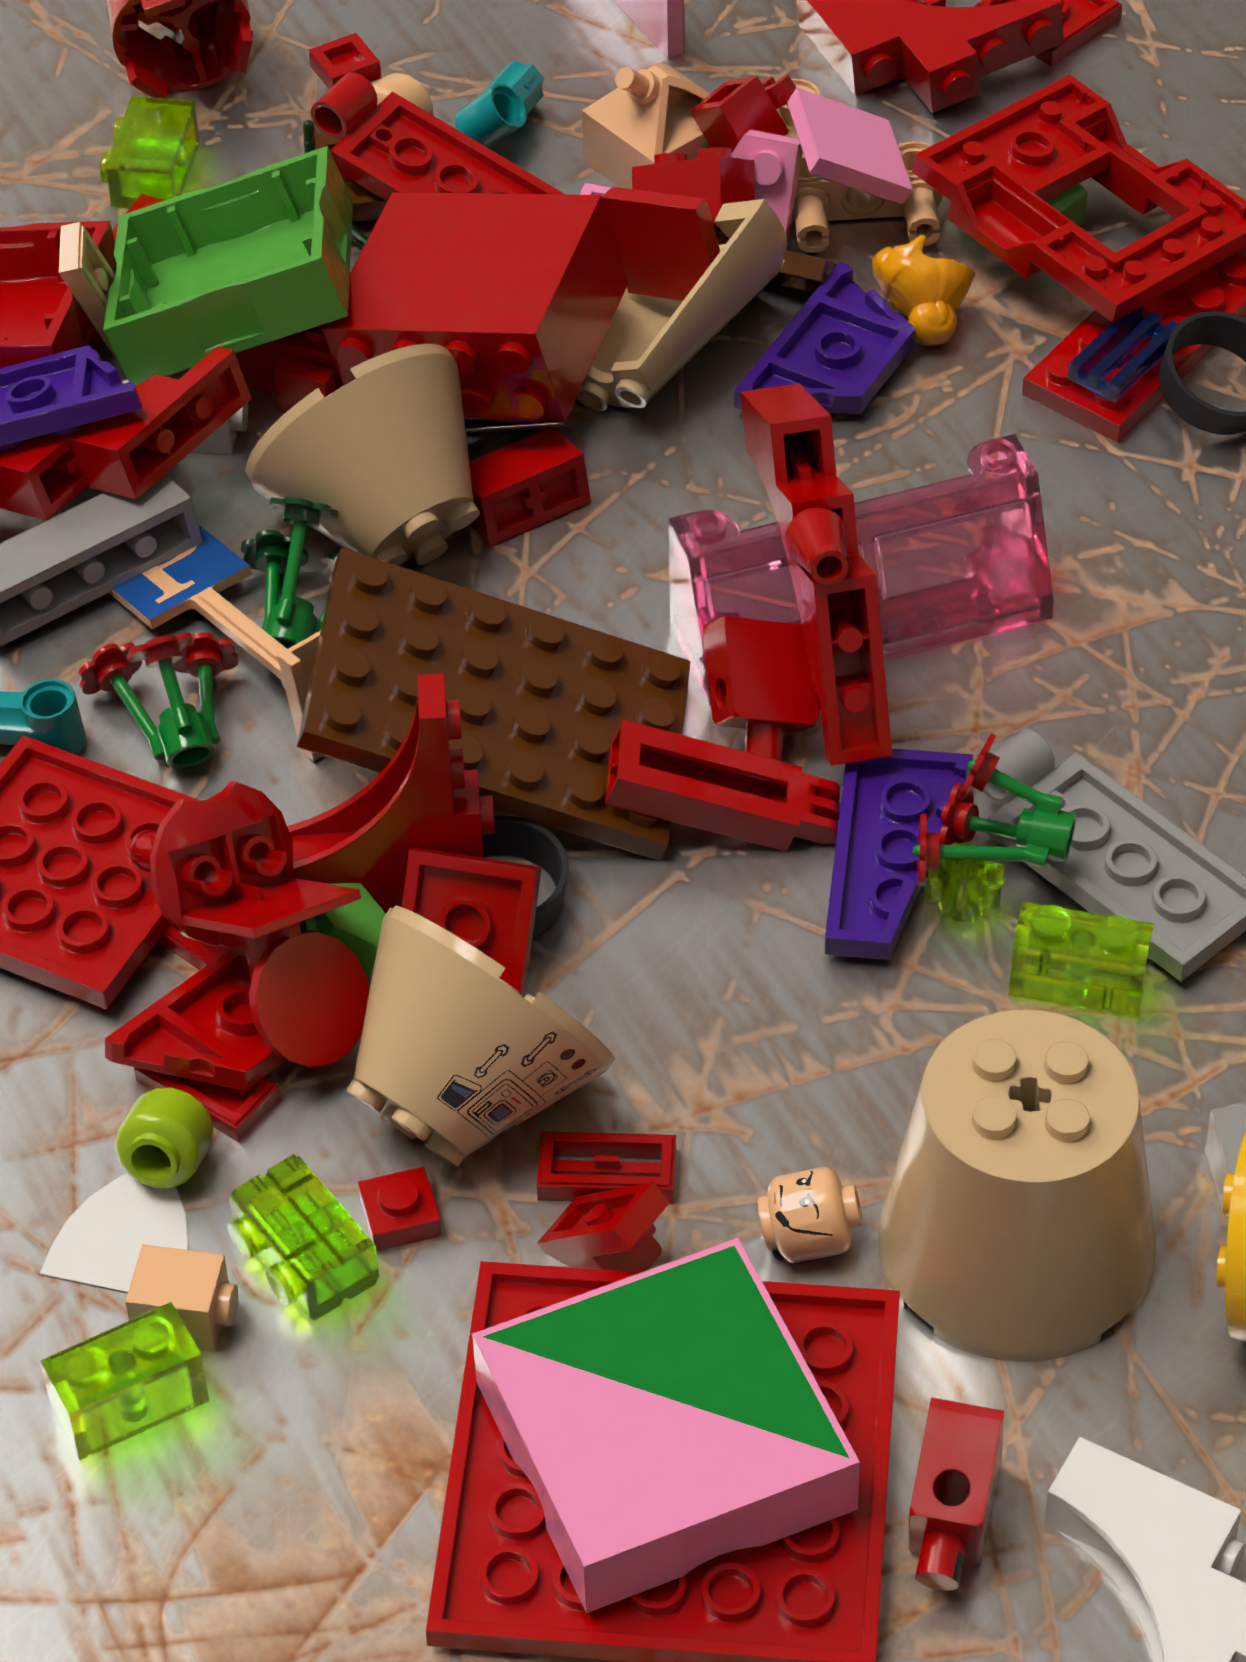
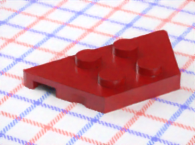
[105,948,286,1091]

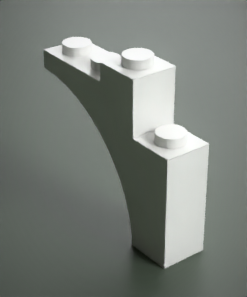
[1043,1437,1246,1662]

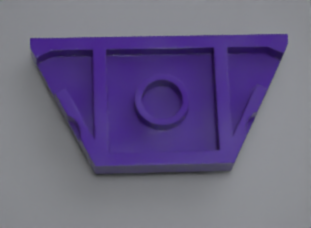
[734,262,915,414]
[0,345,143,451]

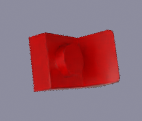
[537,1182,670,1272]

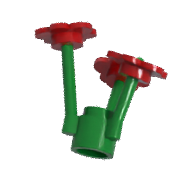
[78,632,239,768]
[912,733,1077,887]

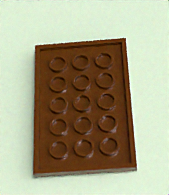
[297,548,691,861]

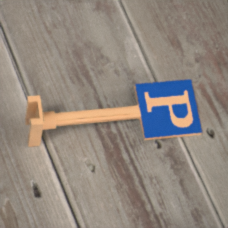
[109,524,324,762]

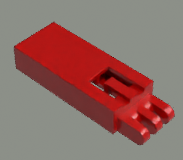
[605,719,840,851]

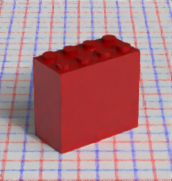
[321,193,629,422]

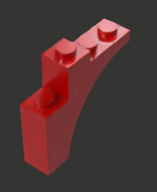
[796,0,1064,113]
[287,673,495,913]

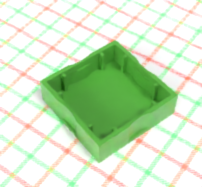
[103,146,353,386]

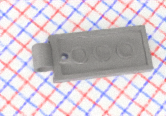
[983,729,1246,982]

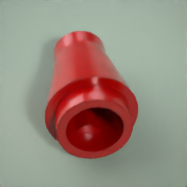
[785,508,849,586]

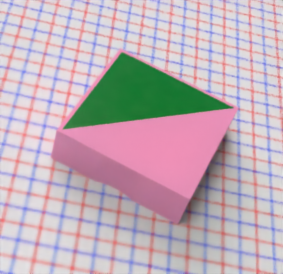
[472,1238,860,1613]

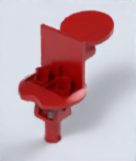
[129,781,369,1067]

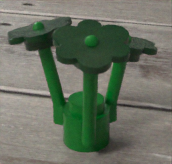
[241,497,340,649]

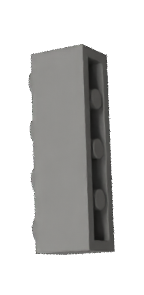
[0,474,203,647]

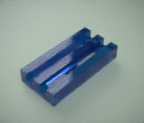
[1067,306,1179,402]

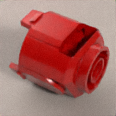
[106,0,253,103]

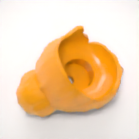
[872,235,975,346]

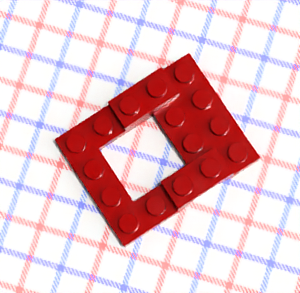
[912,74,1246,323]

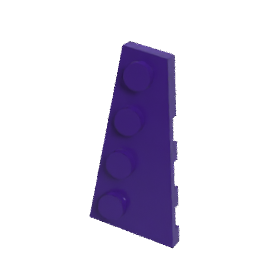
[824,748,973,960]

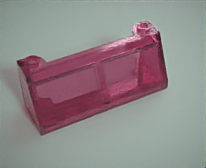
[668,434,1054,705]

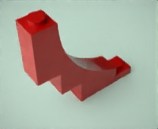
[0,347,252,521]
[740,383,893,766]

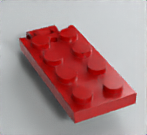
[311,73,564,201]

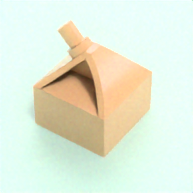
[582,62,711,189]

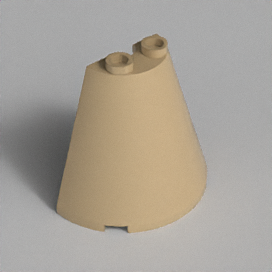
[576,199,788,411]

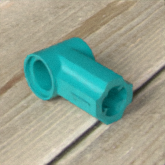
[455,60,545,149]
[0,679,86,755]

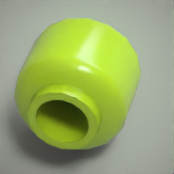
[115,1088,213,1188]

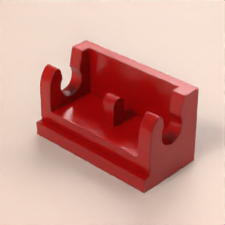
[469,427,591,547]

